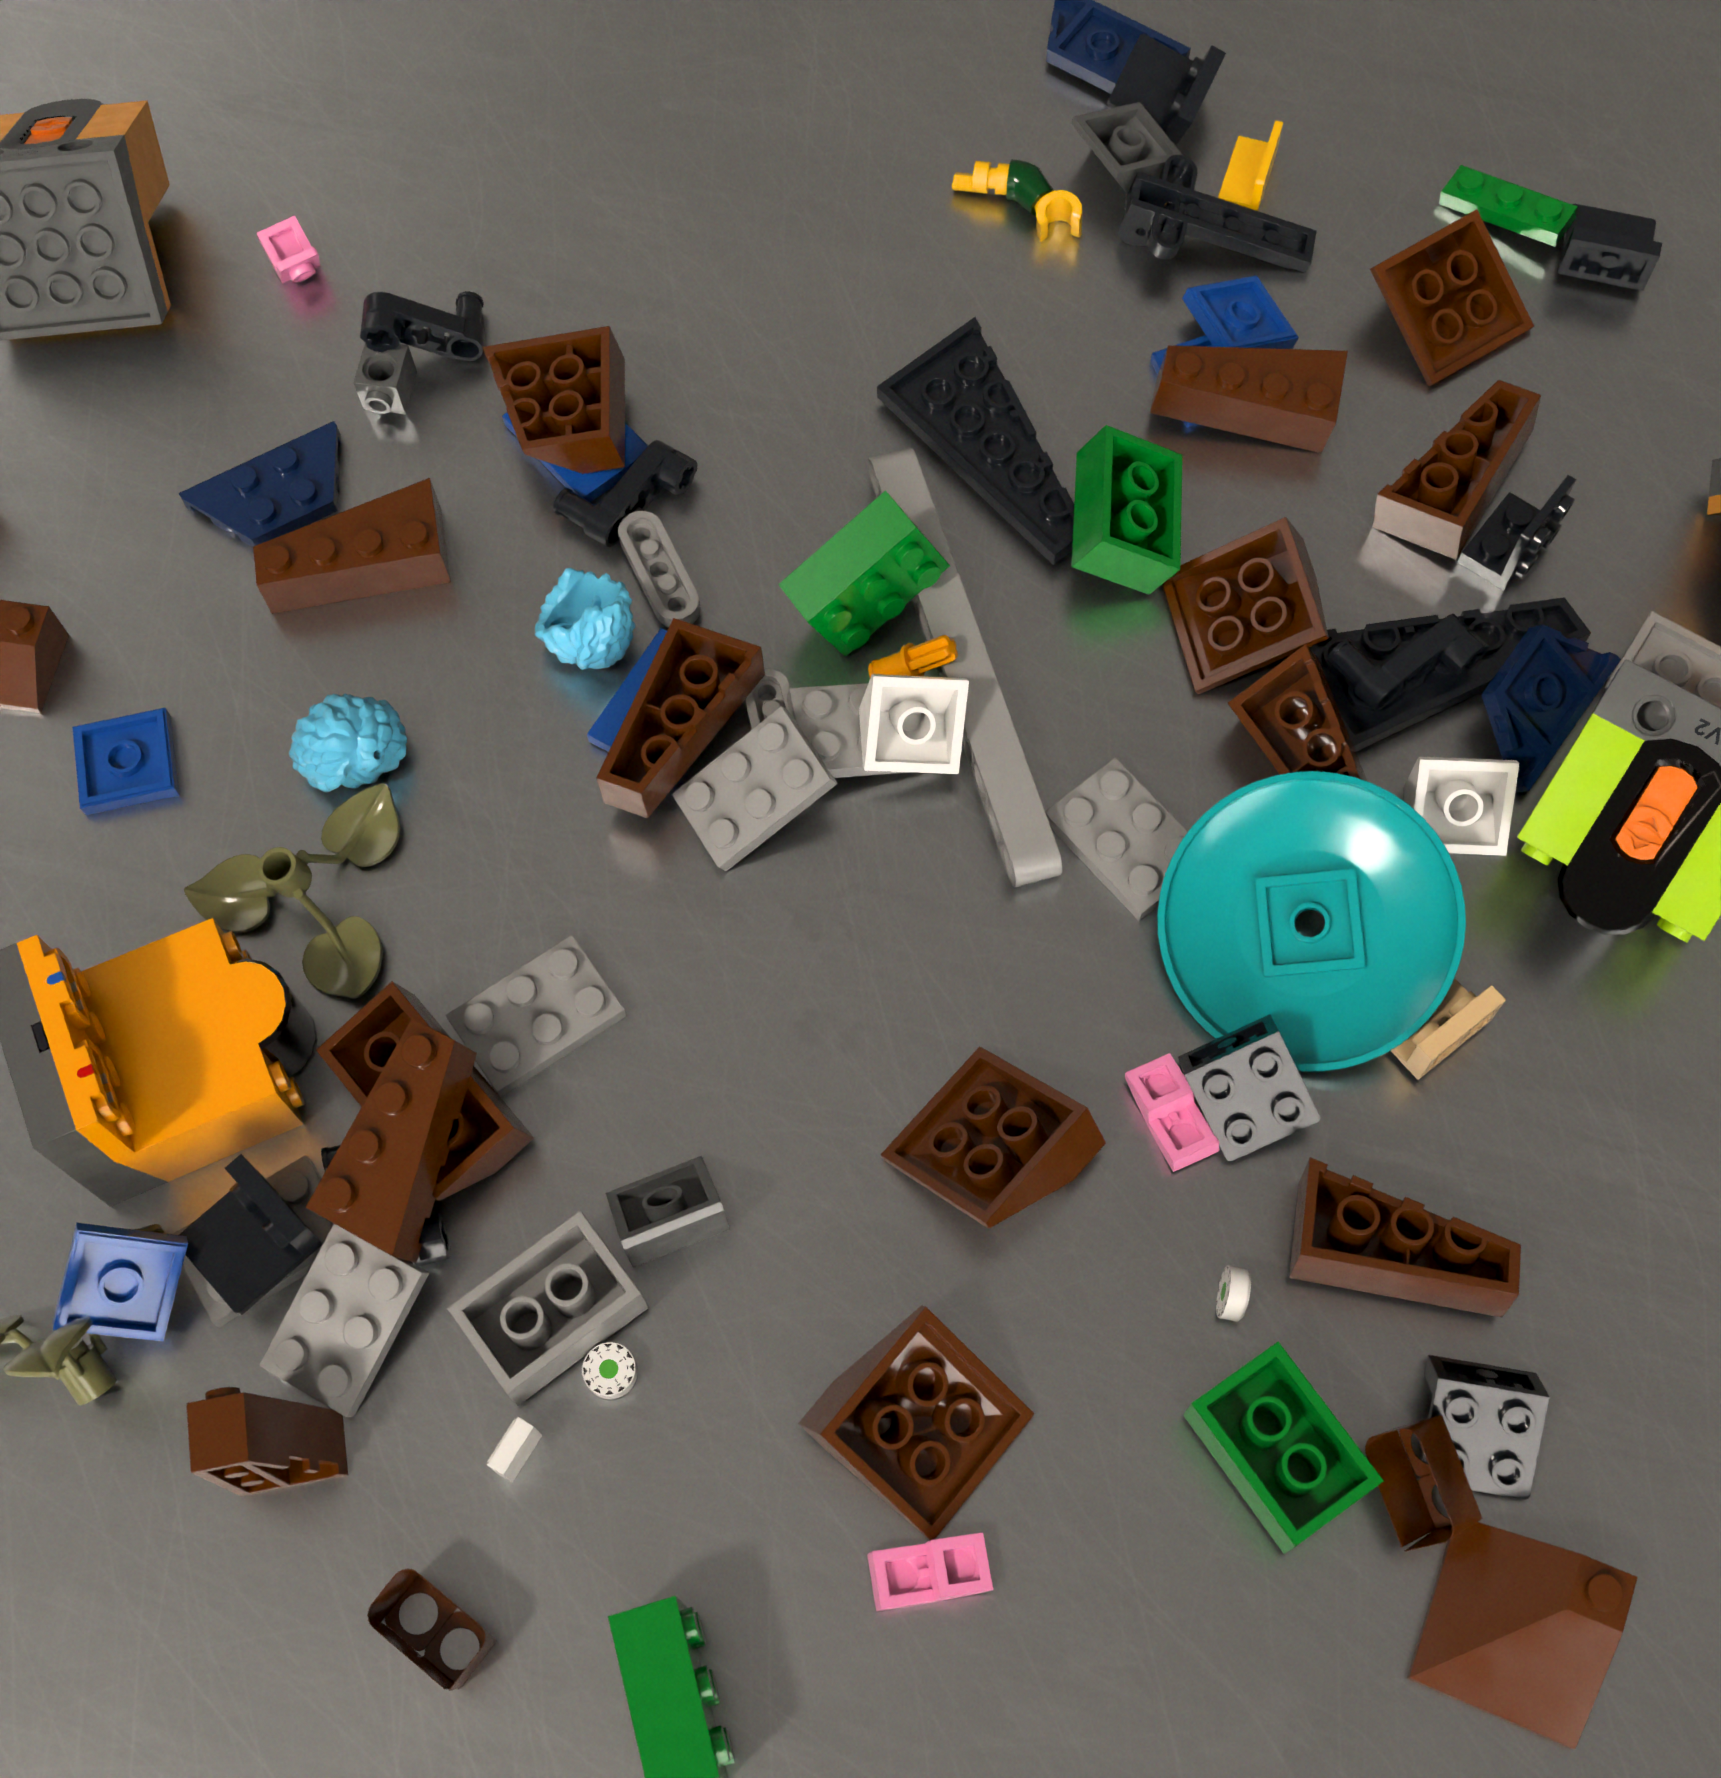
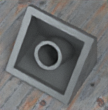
[1071,102,1182,194]
[606,1156,730,1268]

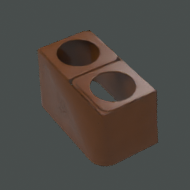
[1365,1415,1483,1552]
[368,1569,497,1691]

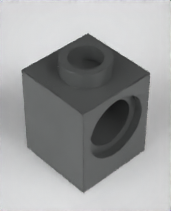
[354,344,417,414]

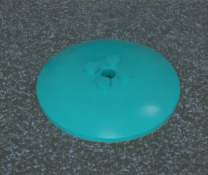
[1157,771,1466,1072]

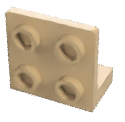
[1391,978,1506,1080]

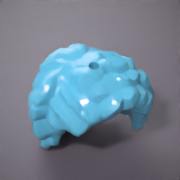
[535,568,635,670]
[289,693,407,792]

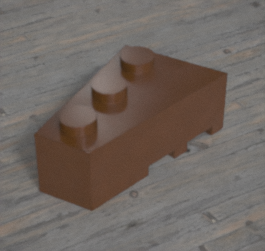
[186,1387,348,1496]

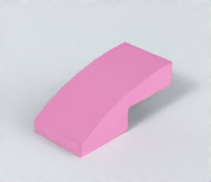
[1125,1053,1219,1172]
[867,1533,993,1612]

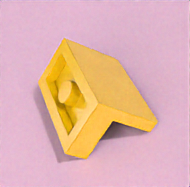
[1218,120,1284,211]

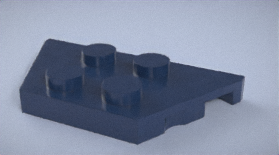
[1046,0,1191,94]
[179,421,341,547]
[1481,625,1621,792]

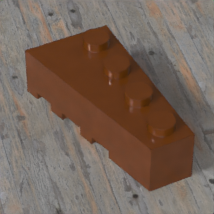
[1150,345,1348,453]
[1373,380,1541,560]
[253,478,451,614]
[596,618,765,818]
[1228,644,1368,782]
[306,1018,477,1263]
[1289,1157,1521,1317]

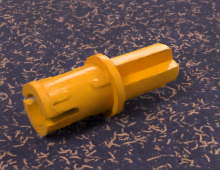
[868,635,958,678]

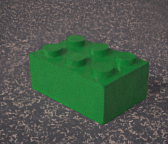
[1072,425,1183,595]
[778,490,950,657]
[1183,1341,1384,1554]
[608,1596,735,1778]

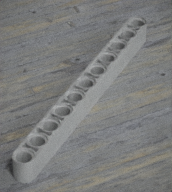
[868,447,1063,888]

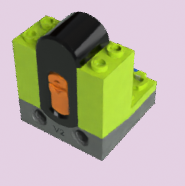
[1517,659,1721,943]

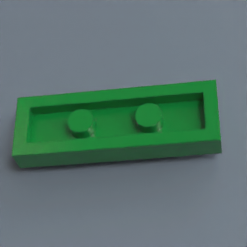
[1439,165,1578,247]

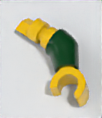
[952,159,1082,242]

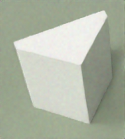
[859,674,969,774]
[1404,756,1520,855]

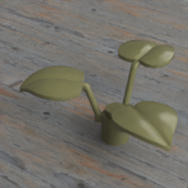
[184,783,400,999]
[0,1224,164,1405]

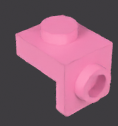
[257,215,320,284]

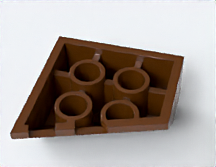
[482,326,625,474]

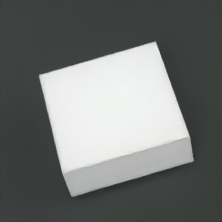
[487,1417,543,1483]

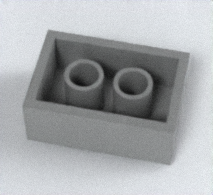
[447,1211,648,1406]

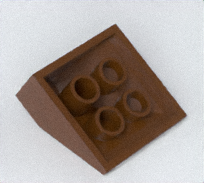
[1370,209,1534,387]
[1163,517,1329,695]
[880,1046,1106,1229]
[798,1305,1035,1540]
[1407,1522,1638,1749]

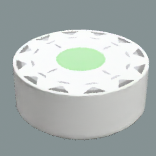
[1216,1265,1251,1322]
[582,1342,638,1399]

